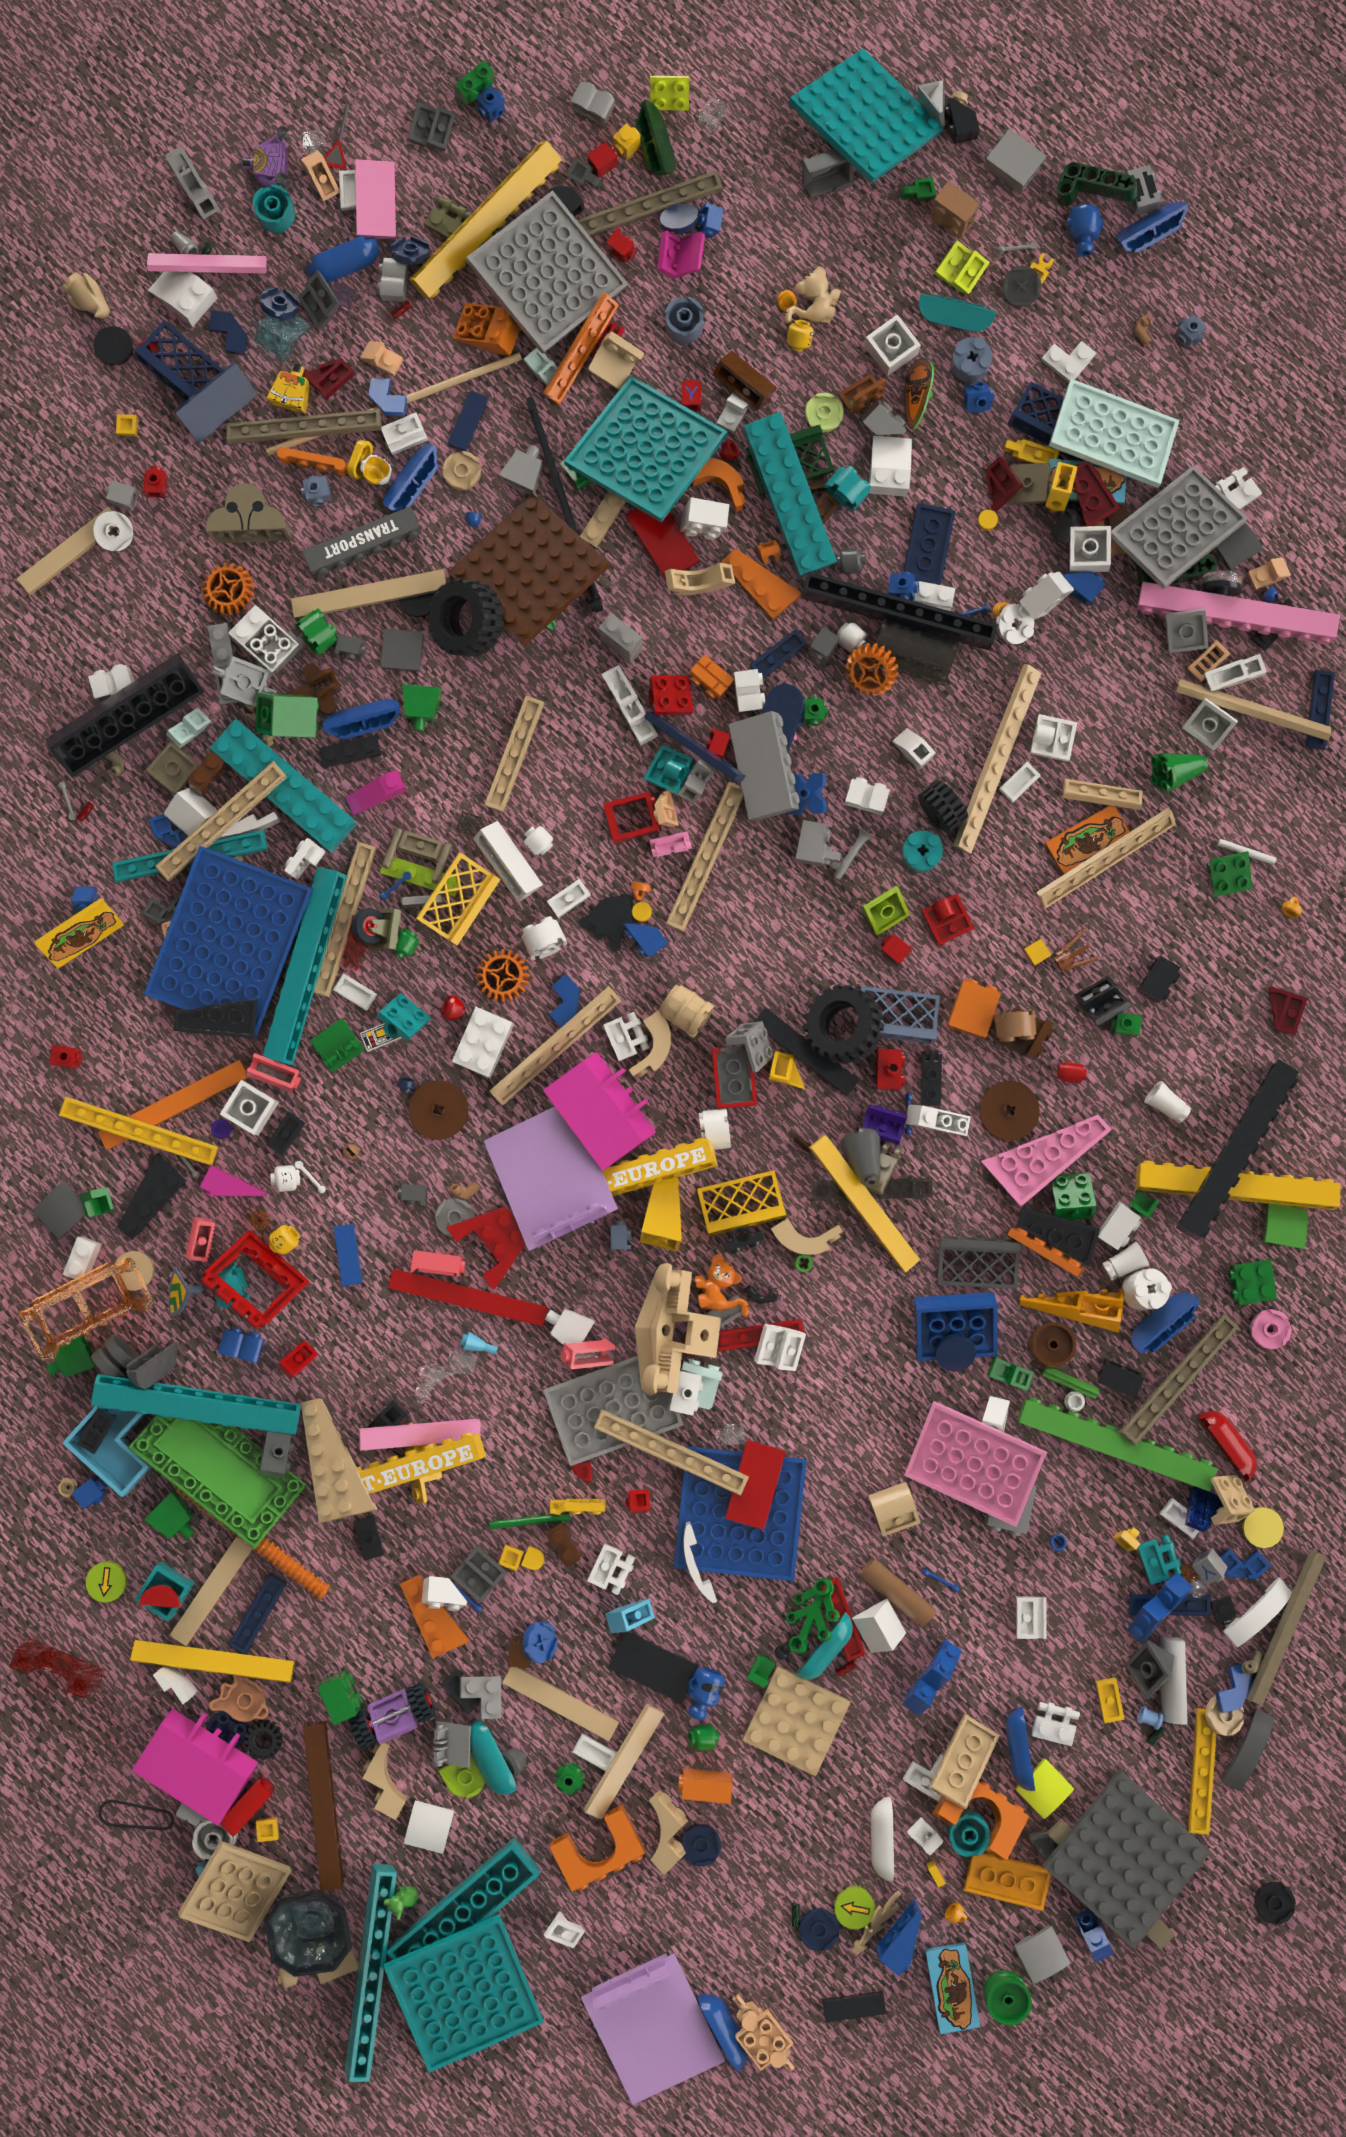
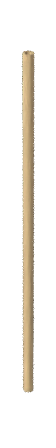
[266,352,522,456]

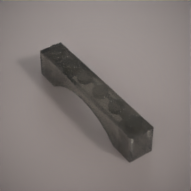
[810,1177,933,1201]

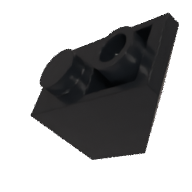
[945,98,980,144]
[1050,501,1082,543]
[367,1399,410,1428]

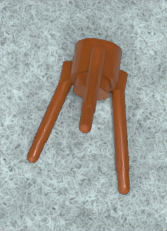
[1053,928,1099,971]

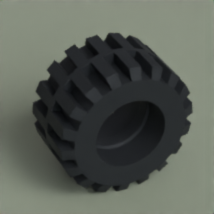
[918,780,968,834]

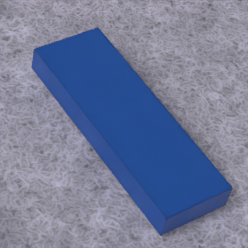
[334,1224,363,1286]

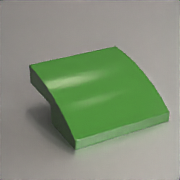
[1263,1204,1308,1249]

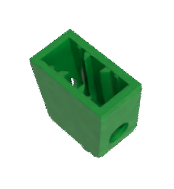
[403,684,442,732]
[46,1332,97,1378]
[144,1490,195,1540]

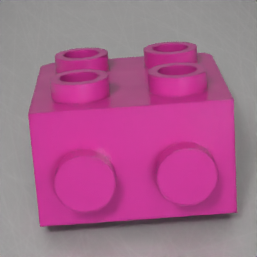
[657,231,705,279]

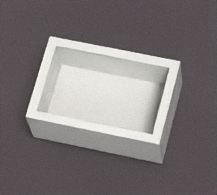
[452,1007,514,1079]

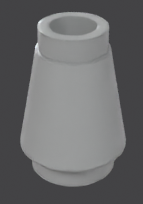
[171,231,199,255]

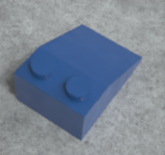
[876,1899,922,1976]

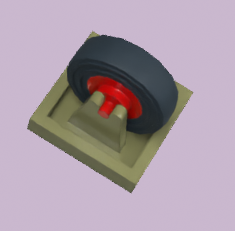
[352,908,401,950]

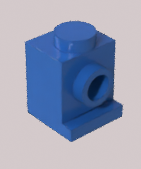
[698,203,723,238]

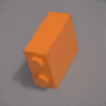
[946,979,1001,1039]
[678,1768,733,1804]

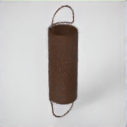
[790,1133,813,1155]

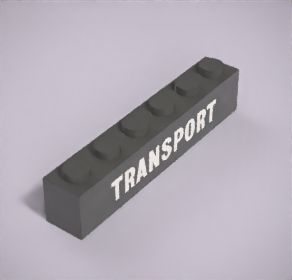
[302,506,422,578]

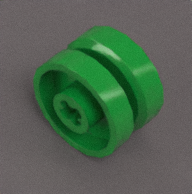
[983,1969,1032,2026]

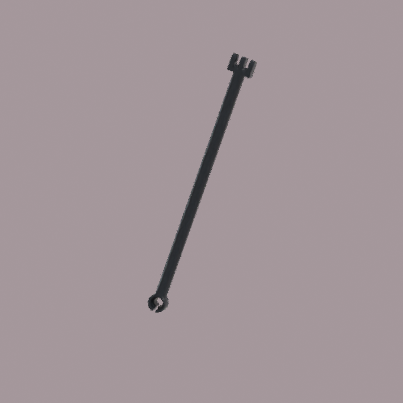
[527,397,604,613]

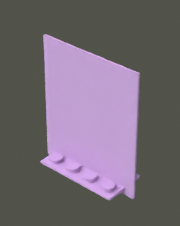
[484,1106,618,1251]
[581,1953,725,2105]

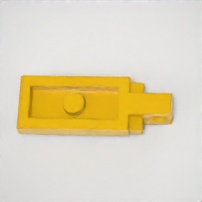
[1003,439,1060,464]
[550,1499,606,1515]

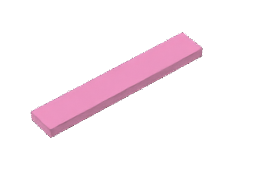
[147,253,267,274]
[359,1419,480,1451]

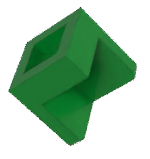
[80,1187,114,1218]
[1127,1191,1159,1218]
[746,1653,775,1688]

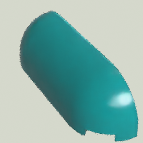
[919,293,996,332]
[795,1612,853,1680]
[469,1719,516,1795]

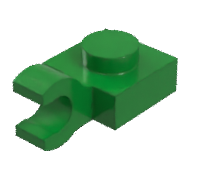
[900,177,936,202]

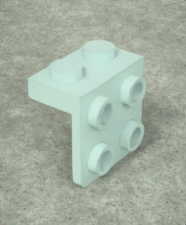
[681,1358,723,1410]

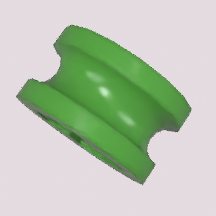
[795,1254,813,1272]

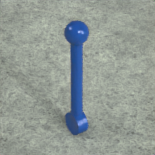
[959,605,990,616]
[380,871,412,900]
[905,1093,913,1135]
[921,1568,960,1592]
[451,1581,482,1613]

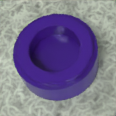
[211,1119,232,1139]

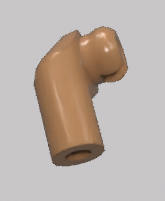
[1135,315,1152,347]
[450,1182,481,1200]

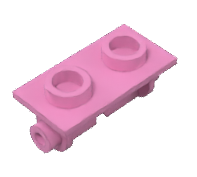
[650,831,692,858]

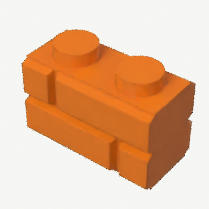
[689,655,735,701]

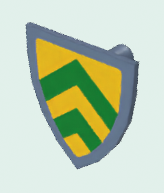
[169,1267,202,1317]

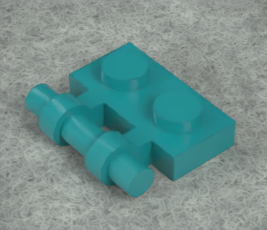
[1137,1534,1182,1585]

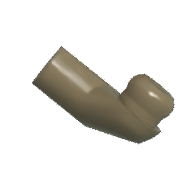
[105,751,124,776]
[1241,1650,1264,1675]

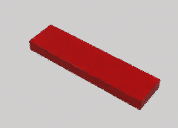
[823,1577,866,1662]

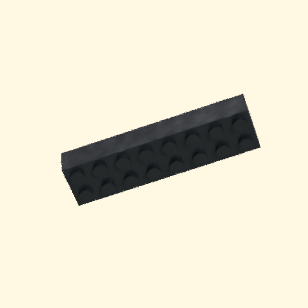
[45,653,205,778]

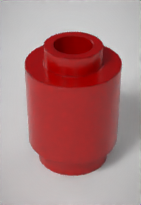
[1057,1062,1087,1084]

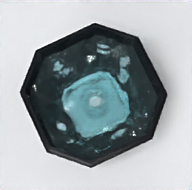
[264,1889,352,1977]

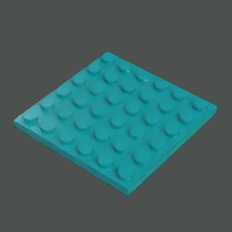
[788,48,945,184]
[564,376,728,522]
[384,1914,544,2073]

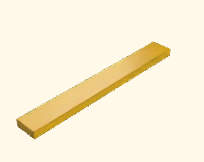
[59,1097,218,1166]
[809,1135,920,1273]
[130,1640,295,1683]

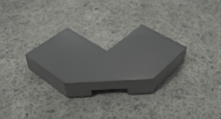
[141,891,182,925]

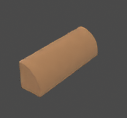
[858,1557,937,1628]

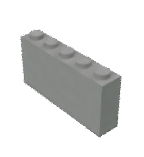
[729,711,800,821]

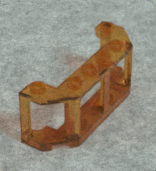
[17,1257,155,1361]

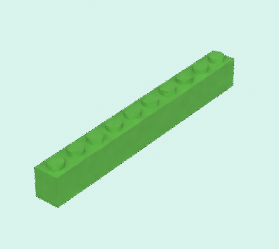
[1016,1397,1218,1492]

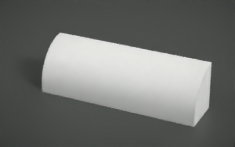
[473,821,543,902]
[1159,1637,1187,1724]

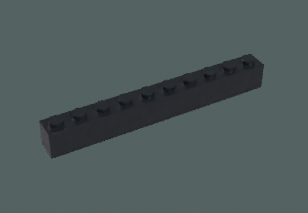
[801,572,998,650]
[1176,1059,1299,1241]

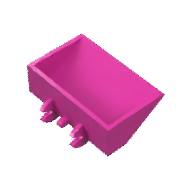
[543,1052,656,1171]
[132,1708,258,1826]

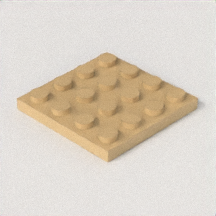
[743,1665,851,1776]
[178,1841,292,1942]

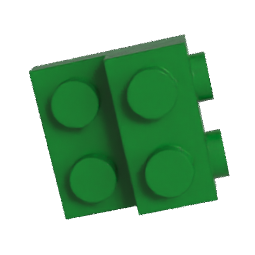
[455,60,494,106]
[1228,1259,1277,1305]

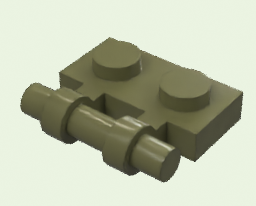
[424,196,471,239]

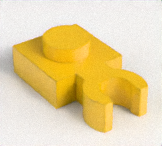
[1030,253,1054,284]

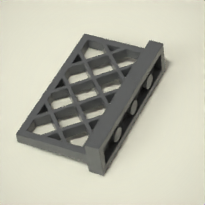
[937,1235,1022,1289]

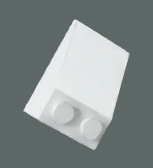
[148,272,218,327]
[869,436,912,497]

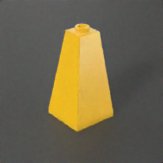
[639,1178,682,1252]

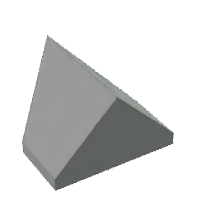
[917,80,945,126]

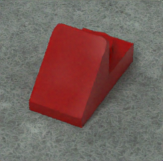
[277,1340,318,1380]

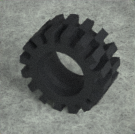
[244,1720,283,1760]

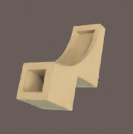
[362,1740,407,1820]
[649,1790,688,1875]

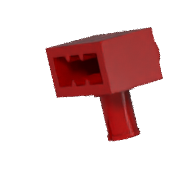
[875,1049,905,1090]

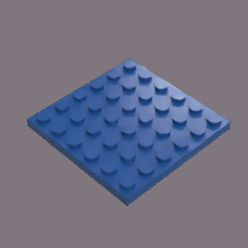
[674,1446,807,1581]

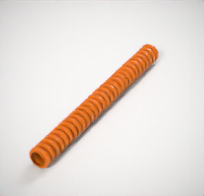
[176,1488,330,1600]

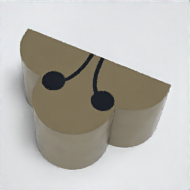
[206,483,292,543]

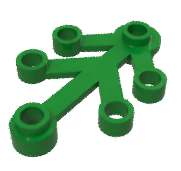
[786,1578,840,1654]

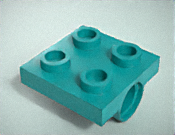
[643,745,696,795]
[376,993,431,1042]

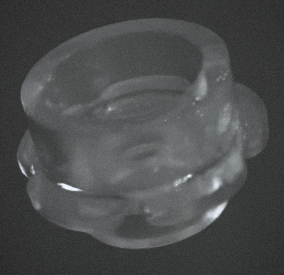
[1189,1579,1207,1598]

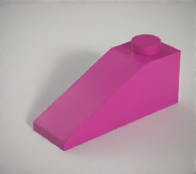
[345,769,407,816]
[200,1166,267,1198]

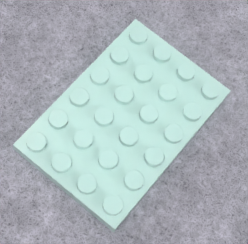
[1049,379,1180,488]

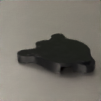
[579,894,632,951]

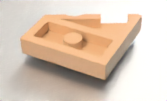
[654,790,679,828]

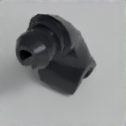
[744,1285,781,1304]

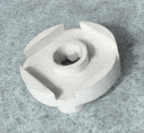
[93,511,133,551]
[996,604,1034,644]

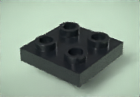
[723,1227,764,1254]

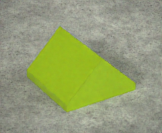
[861,886,910,936]

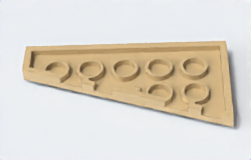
[301,1398,378,1523]

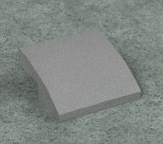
[1013,1925,1071,1984]

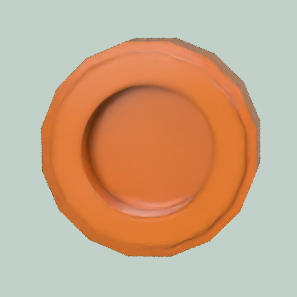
[630,881,651,901]

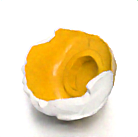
[360,455,392,485]

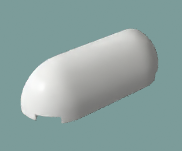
[871,1797,894,1881]

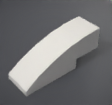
[1204,654,1267,692]

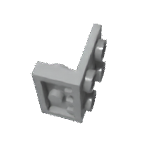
[725,1021,773,1073]

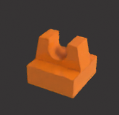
[757,540,781,565]

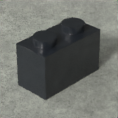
[1137,955,1181,1003]

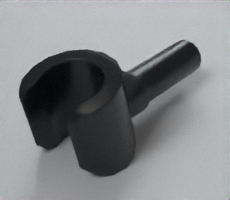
[775,1633,796,1660]

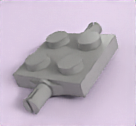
[211,656,277,708]

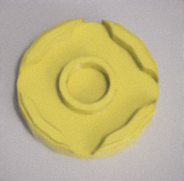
[1242,1507,1284,1548]

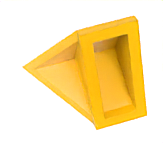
[768,1051,806,1090]

